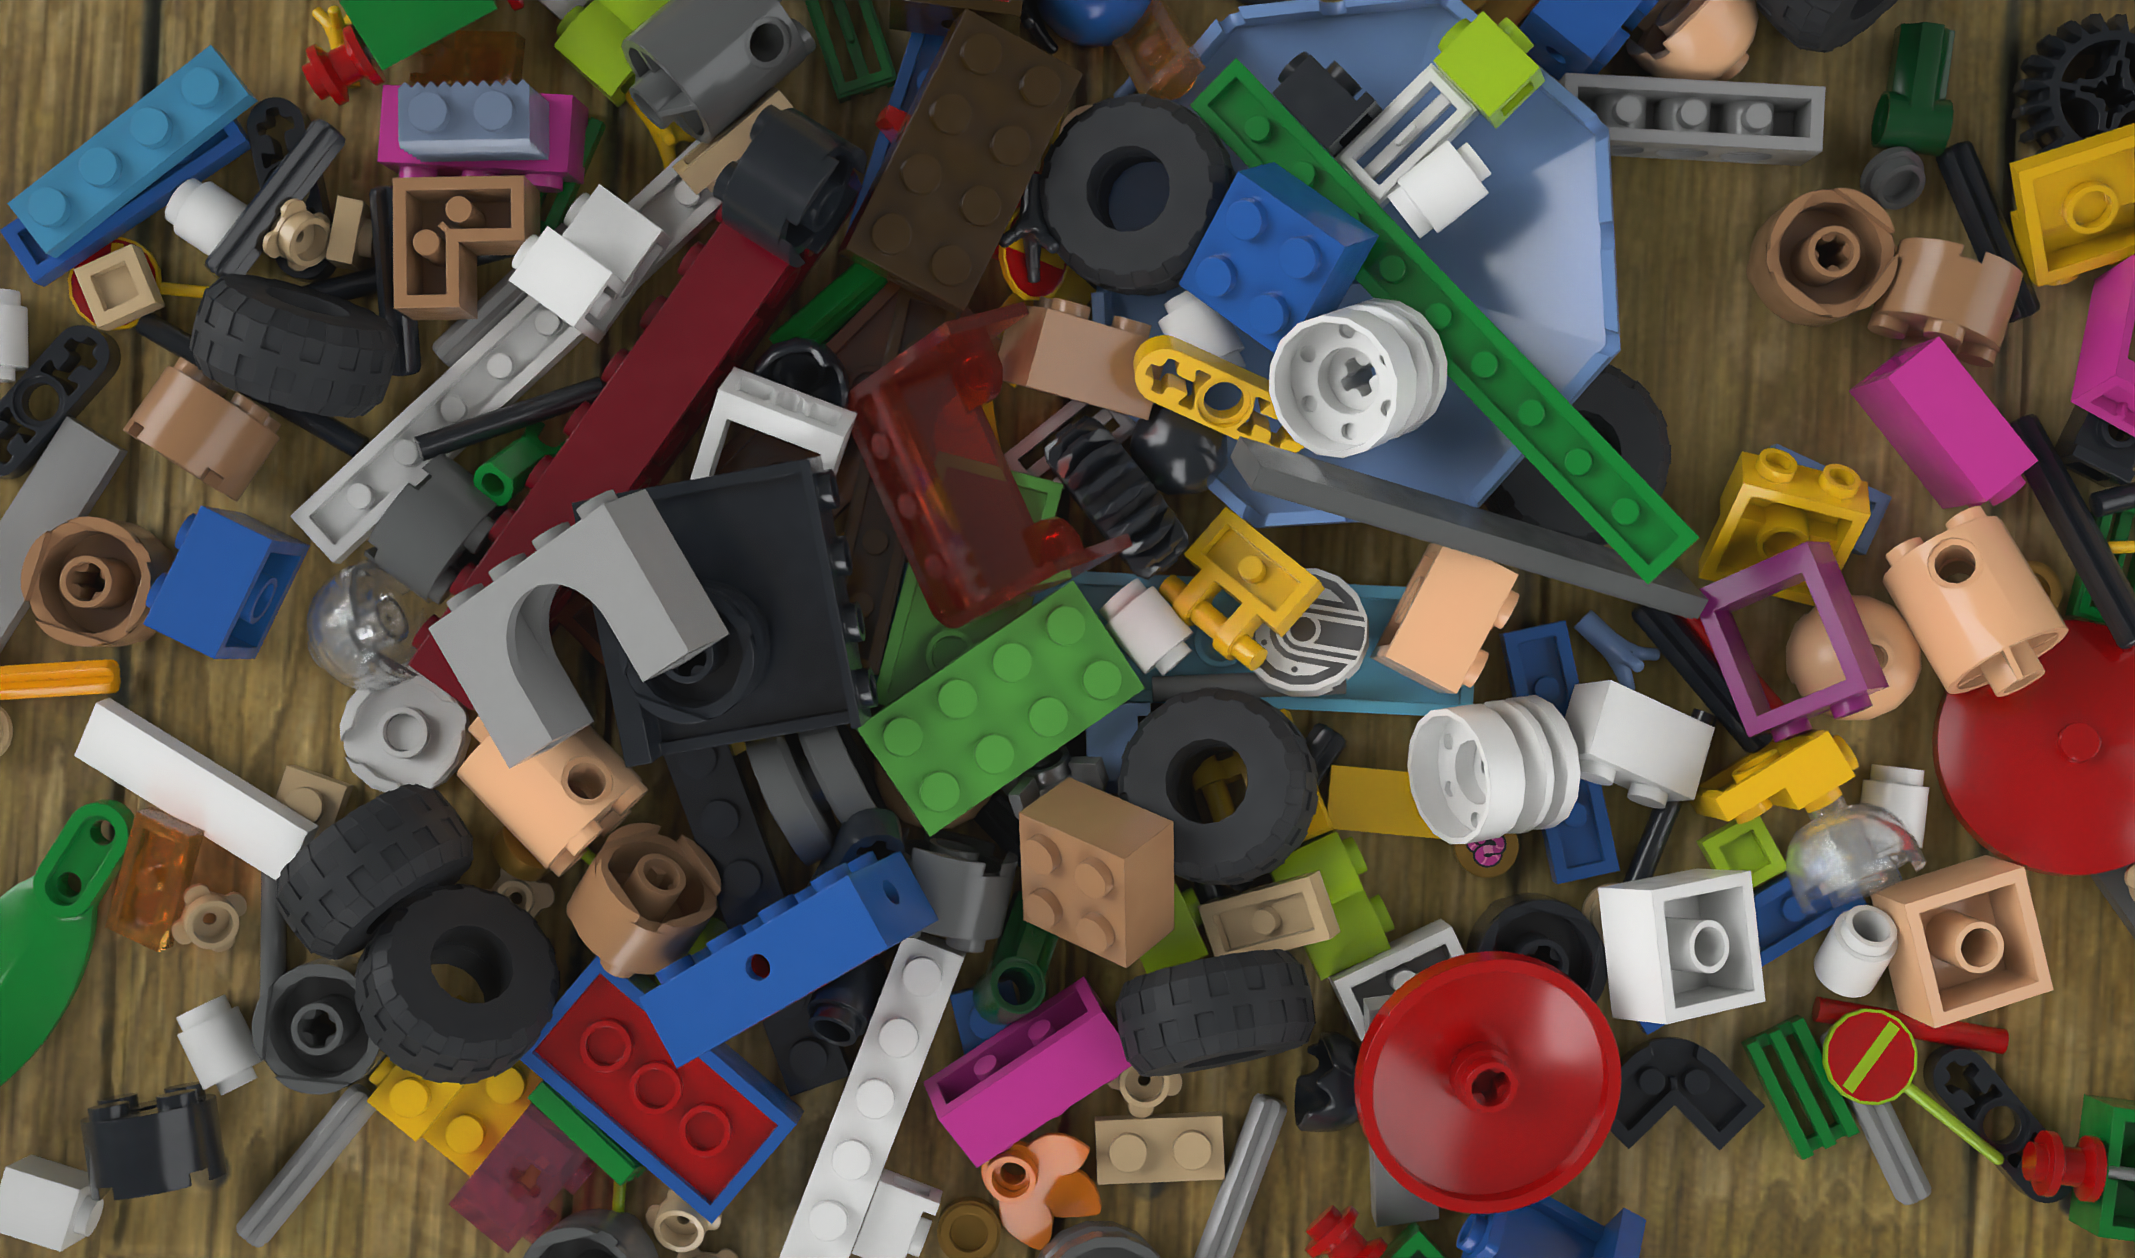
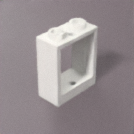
[690,367,857,480]

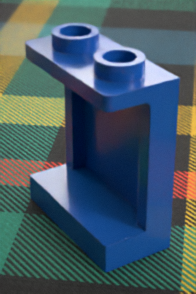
[1456,1196,1646,1258]

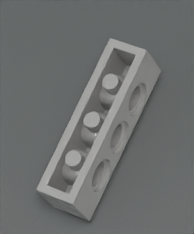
[1558,73,1826,166]

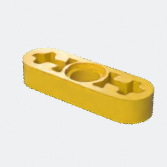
[1133,335,1304,453]

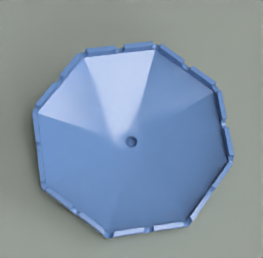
[1091,0,1621,529]

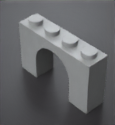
[428,489,729,769]

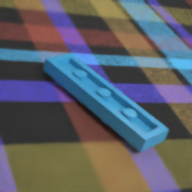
[7,45,258,258]

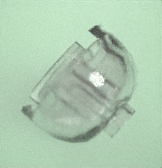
[307,559,428,692]
[1785,796,1926,914]

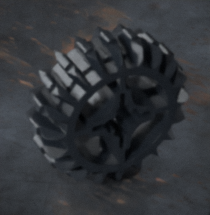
[2011,13,2135,155]
[1044,415,1189,580]

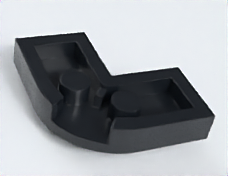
[1610,1037,1765,1151]

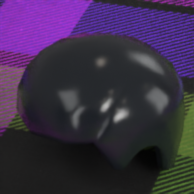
[753,337,850,439]
[1130,403,1228,495]
[1294,1032,1360,1132]

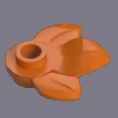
[981,1133,1102,1251]

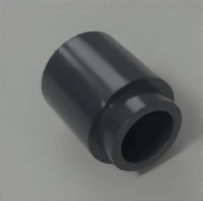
[807,956,888,1046]

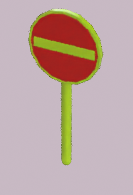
[1822,1009,2005,1165]

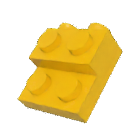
[2009,123,2135,287]
[1698,448,1871,607]
[1689,729,1859,824]
[367,995,543,1178]

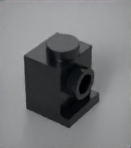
[1272,51,1383,158]
[2055,404,2135,488]

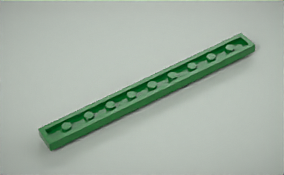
[1189,58,1700,585]

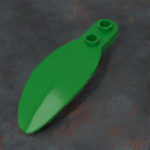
[0,799,139,1087]

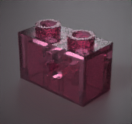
[449,1103,598,1253]

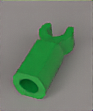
[473,422,566,507]

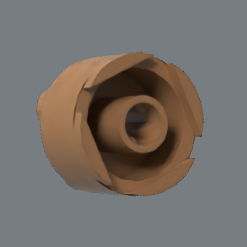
[1746,188,1898,327]
[1867,237,2023,367]
[123,357,281,502]
[20,516,175,647]
[567,823,721,978]

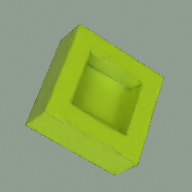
[1696,816,1789,888]

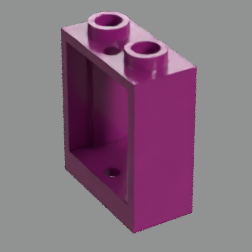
[1699,541,1889,743]

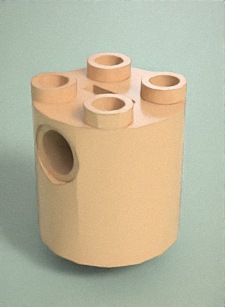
[1882,506,2069,697]
[457,716,648,877]

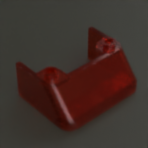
[847,301,1133,628]

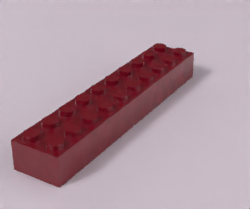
[407,170,862,710]

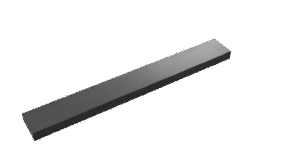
[1230,436,1709,619]

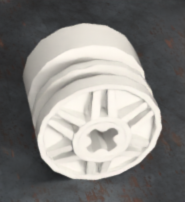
[1269,298,1447,458]
[1407,695,1581,844]

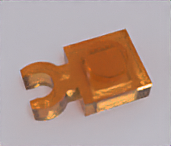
[410,30,526,87]

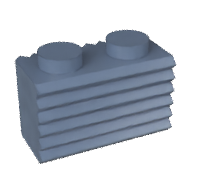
[398,79,549,162]

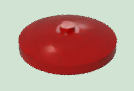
[1932,620,2135,877]
[1354,951,1622,1214]

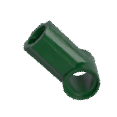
[1871,22,1955,157]
[972,891,1059,1026]

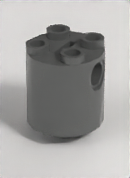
[621,0,816,144]

